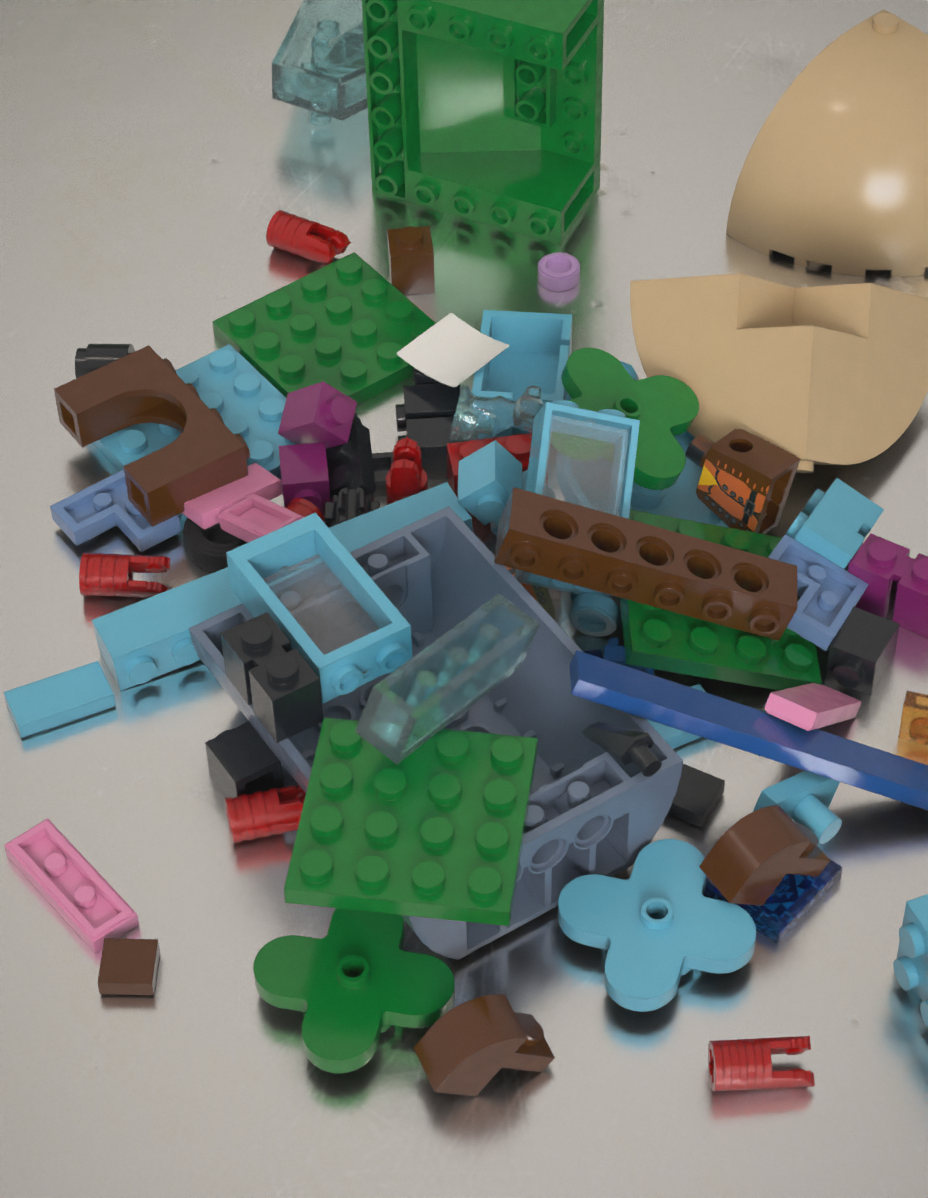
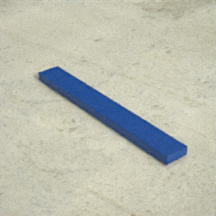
[569,650,928,810]

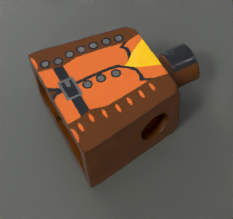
[685,429,800,534]

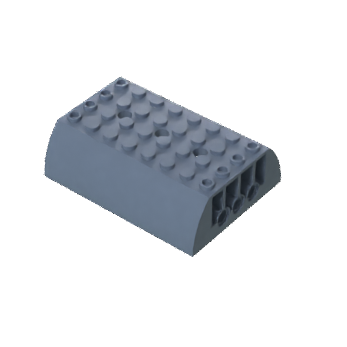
[189,506,683,960]

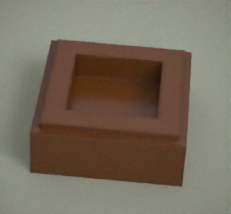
[98,938,160,995]

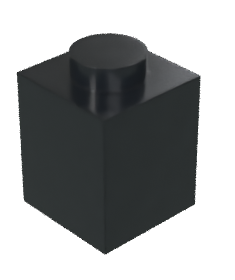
[826,607,900,696]
[205,721,284,798]

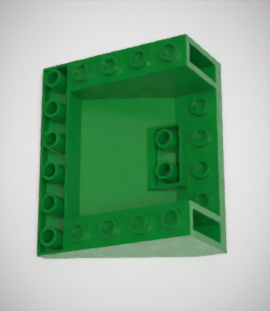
[362,0,604,245]

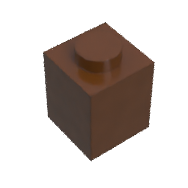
[387,226,435,296]

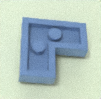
[50,470,181,552]
[768,534,869,651]

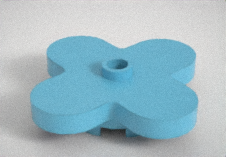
[558,839,756,1012]

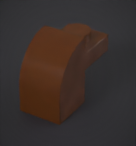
[699,805,830,906]
[413,994,555,1096]

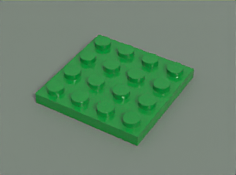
[212,252,436,406]
[620,510,822,690]
[284,717,538,926]

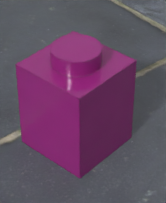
[278,381,357,449]
[279,442,331,514]

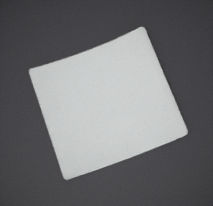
[397,313,510,387]

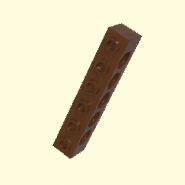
[494,487,797,641]

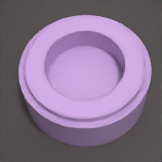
[537,252,580,292]

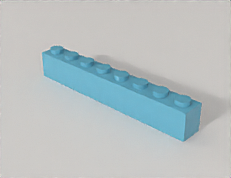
[92,482,473,691]

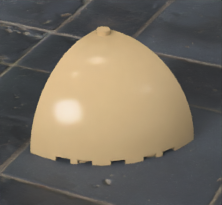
[726,9,928,277]
[630,273,928,473]

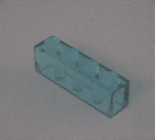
[355,594,540,764]

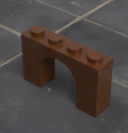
[54,345,250,527]

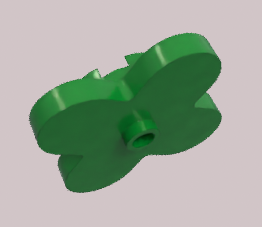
[549,347,699,490]
[253,908,455,1073]

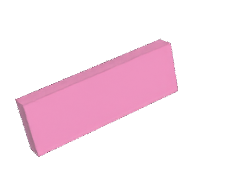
[764,683,862,731]
[4,818,139,953]

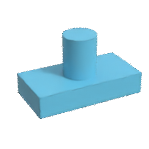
[753,771,842,844]

